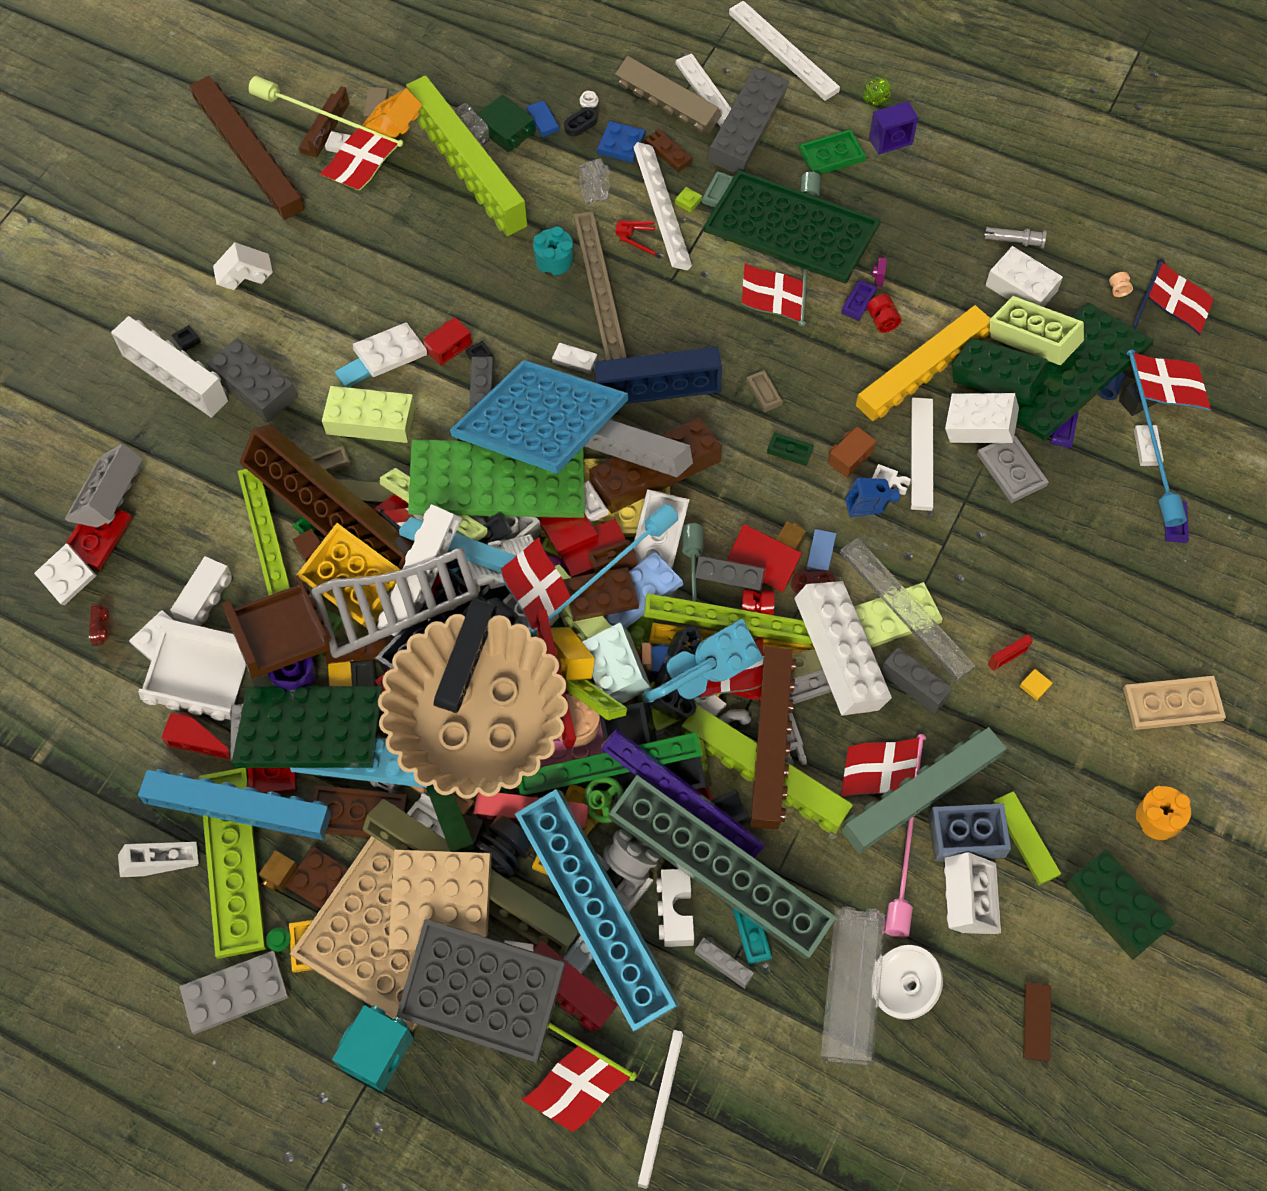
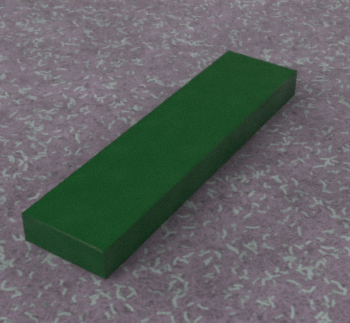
[426,784,475,852]

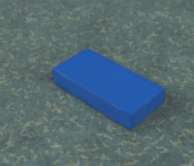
[527,100,559,137]

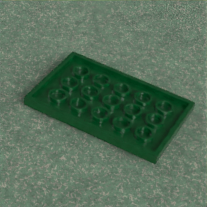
[231,686,384,768]

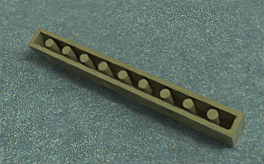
[363,799,579,958]

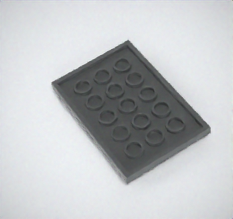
[396,919,567,1063]

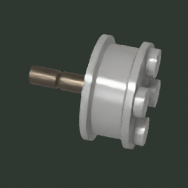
[603,828,660,887]

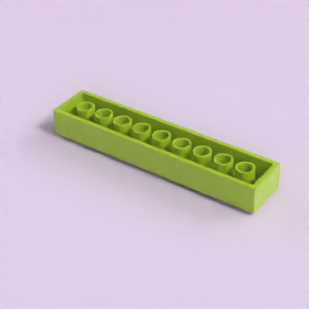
[406,75,527,237]

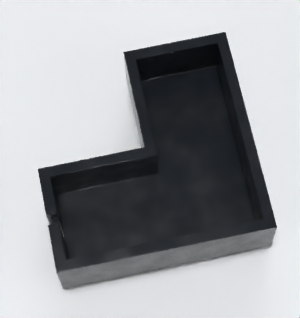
[600,702,712,804]

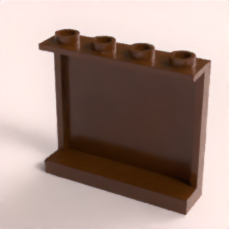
[221,575,332,679]

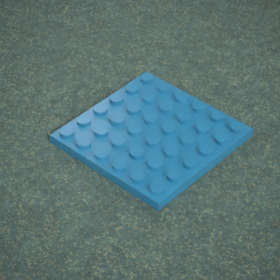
[450,360,628,474]

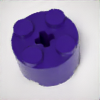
[268,657,317,690]

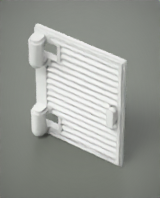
[468,535,534,592]

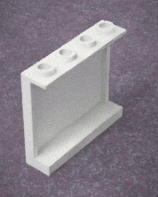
[138,618,247,720]

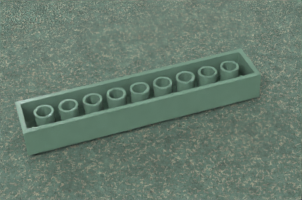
[608,775,836,959]

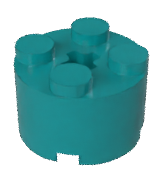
[533,226,574,275]

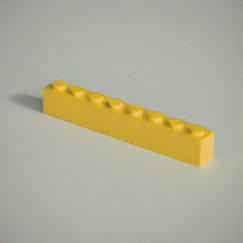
[856,305,991,421]

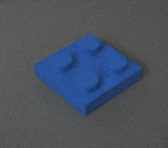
[597,121,645,163]

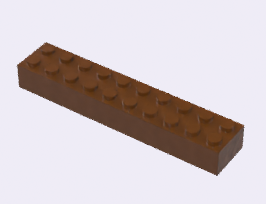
[239,424,413,570]

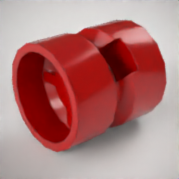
[867,294,902,333]
[742,589,775,615]

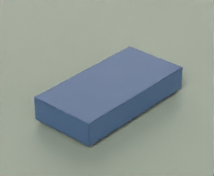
[806,529,836,574]

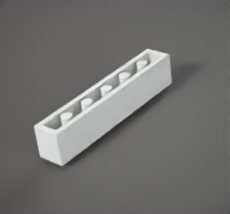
[377,504,462,636]

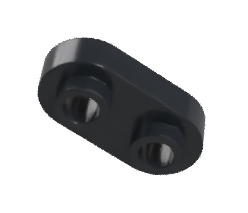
[564,107,598,136]

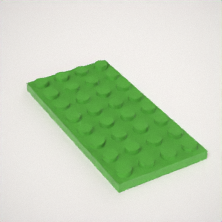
[408,440,585,518]

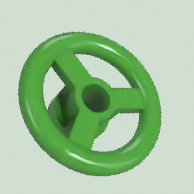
[584,776,624,823]

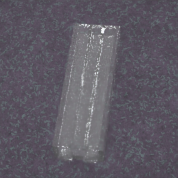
[821,907,886,1067]

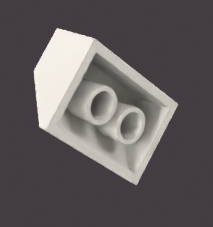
[944,852,1001,934]

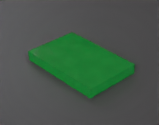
[798,129,867,175]

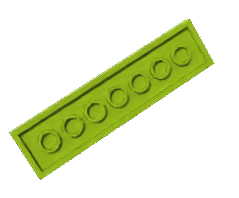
[199,768,266,959]

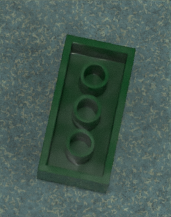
[952,338,1048,405]
[1065,849,1175,960]

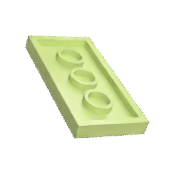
[854,582,943,648]

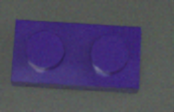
[841,280,877,321]

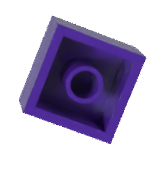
[869,101,918,155]

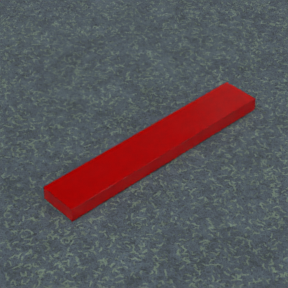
[535,609,576,748]

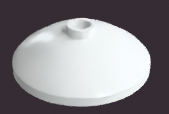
[872,945,943,1020]

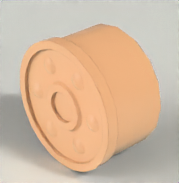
[559,694,600,747]

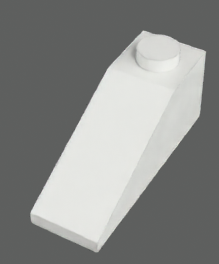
[118,842,199,877]

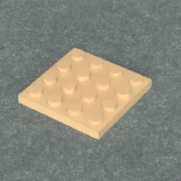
[389,850,492,950]

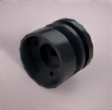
[473,815,534,878]

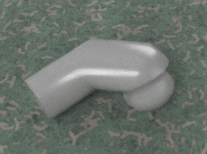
[718,709,751,725]

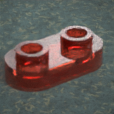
[791,570,835,594]
[89,603,109,646]

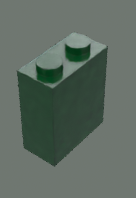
[475,95,536,153]

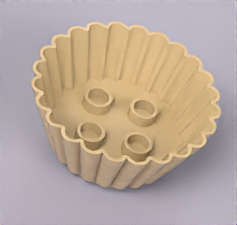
[378,614,568,799]

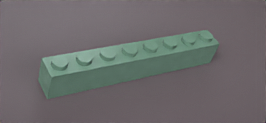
[842,727,1007,854]

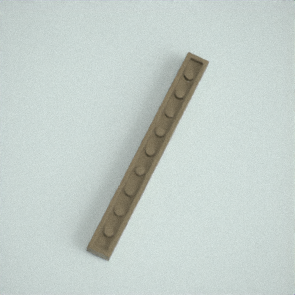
[574,211,627,360]

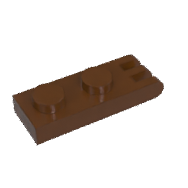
[644,129,692,172]

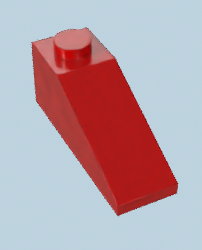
[161,712,231,760]

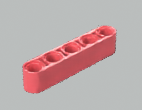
[473,792,589,830]

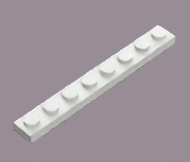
[729,1,840,101]
[634,142,692,271]

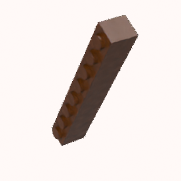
[750,647,796,830]

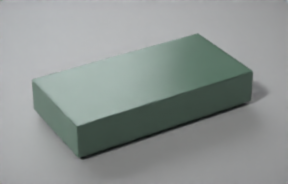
[702,171,734,208]

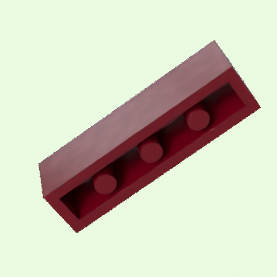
[533,941,618,1032]

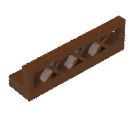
[299,86,350,158]

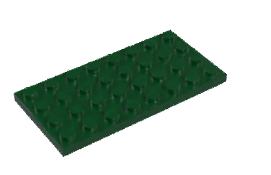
[703,170,881,284]
[980,302,1154,441]

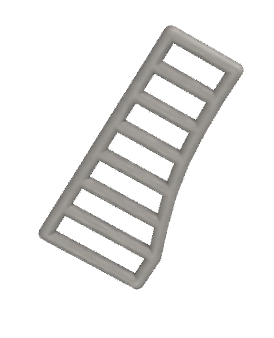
[311,548,479,658]

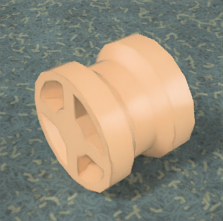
[1109,272,1133,297]

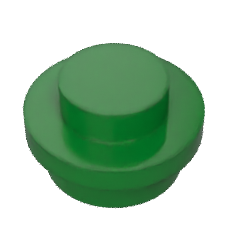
[266,927,291,952]

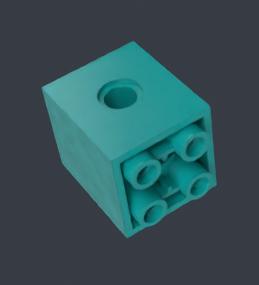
[332,1005,414,1092]

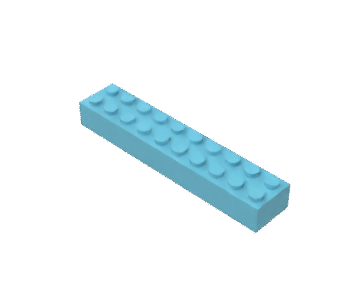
[515,789,680,1031]

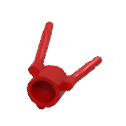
[615,220,656,255]

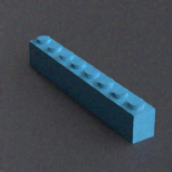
[138,769,332,840]

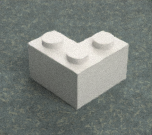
[213,242,273,290]

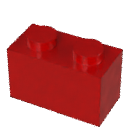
[423,317,472,366]

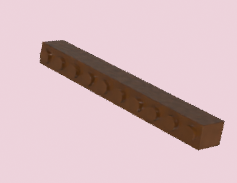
[189,76,304,220]

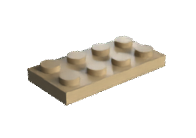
[1123,676,1226,730]

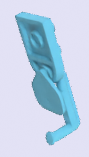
[643,619,763,703]

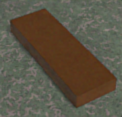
[1023,983,1051,1062]

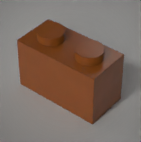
[828,427,877,478]

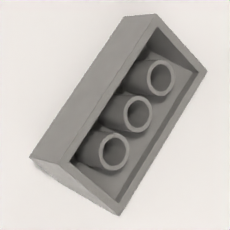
[65,443,142,528]

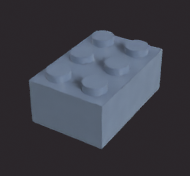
[929,804,1011,861]

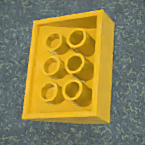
[297,523,401,628]

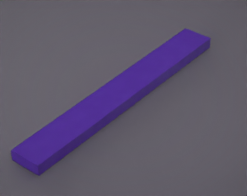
[601,729,765,858]

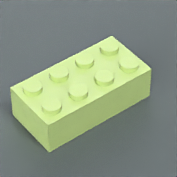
[989,296,1084,365]
[322,386,415,443]

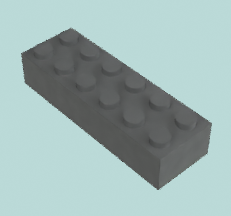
[707,66,789,174]

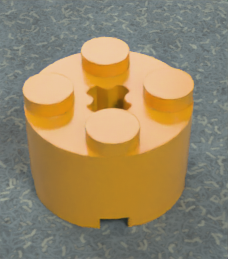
[1136,786,1191,840]

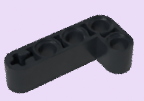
[650,626,701,720]

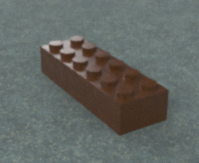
[589,417,722,514]

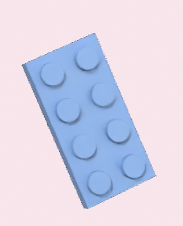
[603,552,683,629]

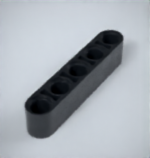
[433,598,497,713]

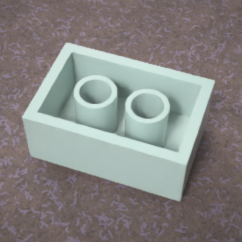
[582,622,652,704]

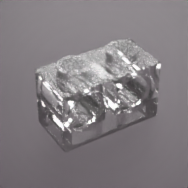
[453,103,490,146]
[579,158,610,205]

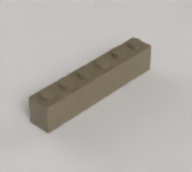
[615,56,722,134]

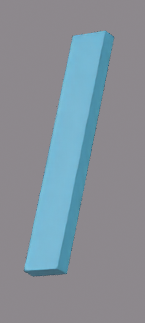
[399,517,516,573]

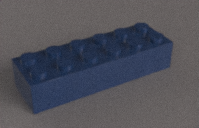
[594,347,722,404]

